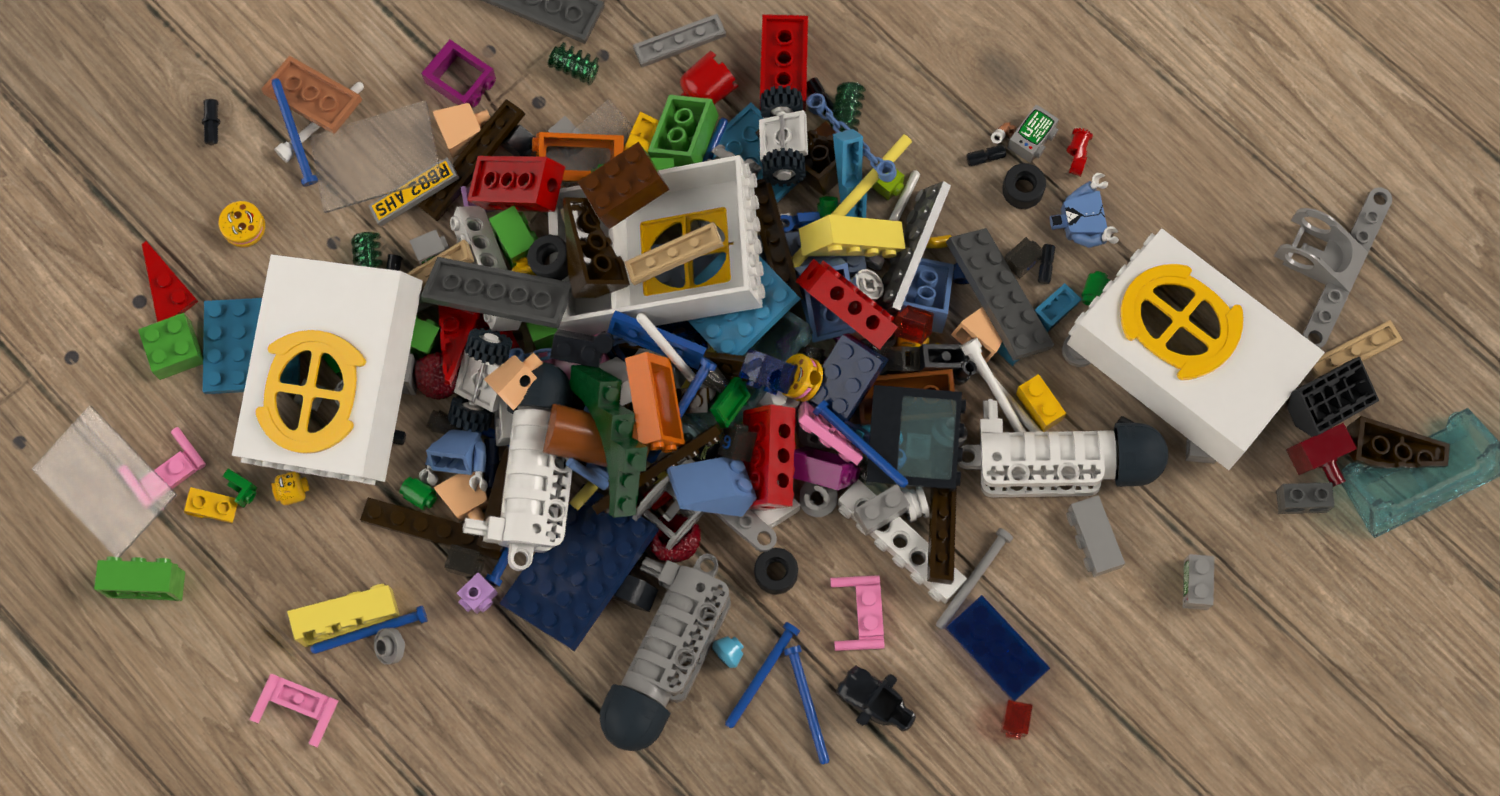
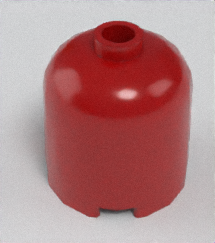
[680,51,739,105]

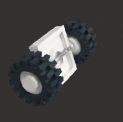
[759,85,808,187]
[448,328,513,432]

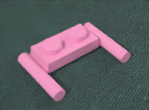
[119,427,206,508]
[830,575,884,651]
[249,673,338,748]

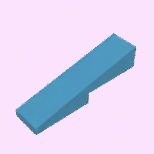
[833,129,867,218]
[997,284,1082,366]

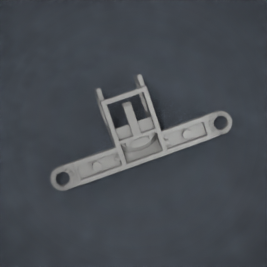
[1274,187,1392,349]
[633,417,777,552]

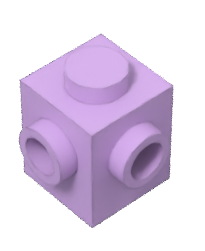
[457,573,498,614]

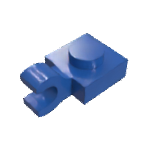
[781,212,820,233]

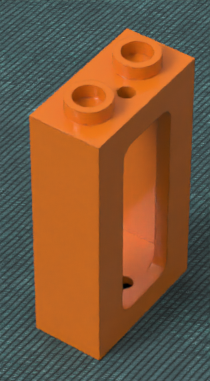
[532,132,624,182]
[625,352,685,453]

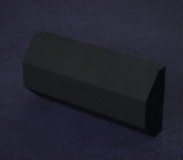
[1287,357,1379,437]

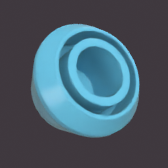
[712,636,744,668]

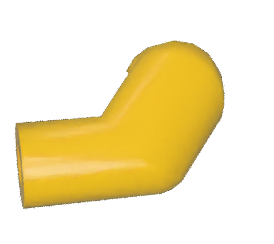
[926,235,952,248]

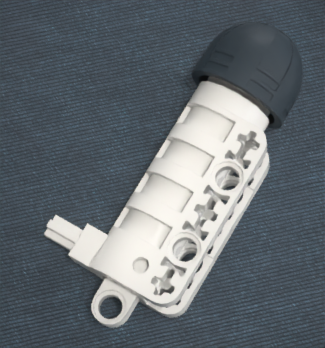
[463,362,573,571]
[957,399,1168,497]

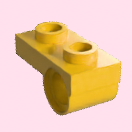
[624,112,659,153]
[183,487,238,524]

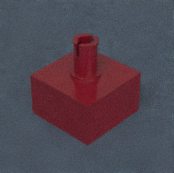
[1286,422,1357,487]

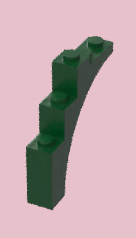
[570,365,648,518]

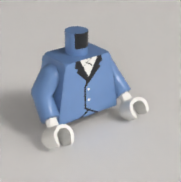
[1050,173,1119,248]
[419,429,488,491]

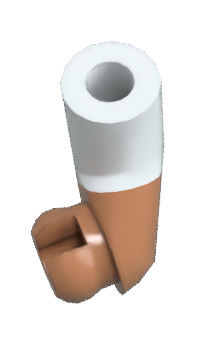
[991,122,1017,144]

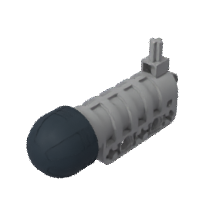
[600,554,731,751]

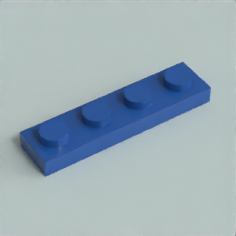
[607,310,706,370]

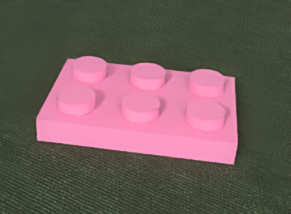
[798,401,863,465]

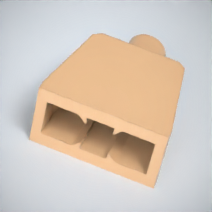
[433,103,491,158]
[951,307,1002,363]
[484,353,543,410]
[434,472,489,522]

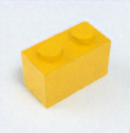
[1016,374,1066,432]

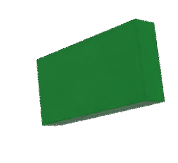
[710,377,751,428]

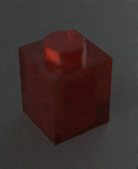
[894,305,934,345]
[1000,700,1033,740]

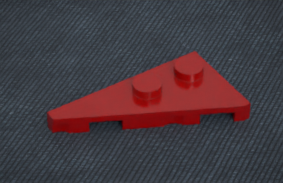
[142,241,198,322]
[438,305,483,385]

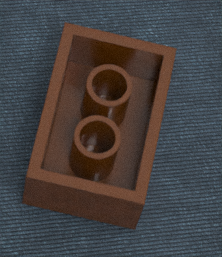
[578,142,670,229]

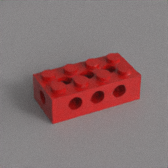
[760,14,808,112]
[467,156,566,212]
[795,259,898,350]
[742,404,796,511]

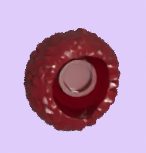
[414,351,461,400]
[649,514,701,563]

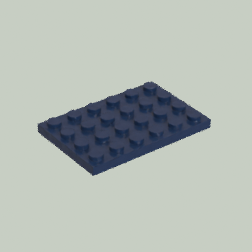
[499,484,659,652]

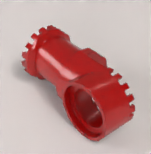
[1066,128,1093,177]

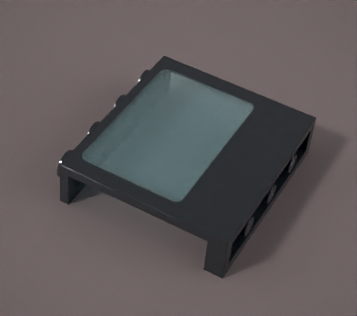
[866,385,966,492]

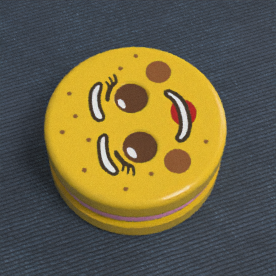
[218,201,266,247]
[778,354,823,402]

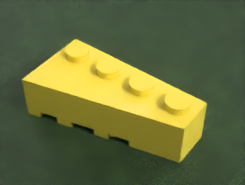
[799,215,905,258]
[287,584,400,647]

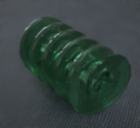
[548,42,599,85]
[830,82,866,132]
[351,232,383,269]

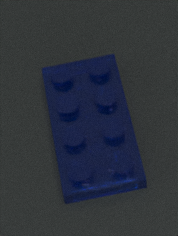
[945,595,1050,703]

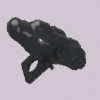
[836,665,916,732]

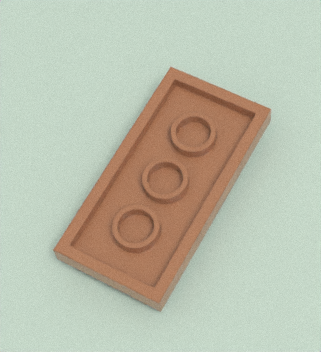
[261,56,362,134]

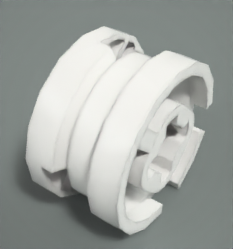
[850,269,884,301]
[901,486,929,523]

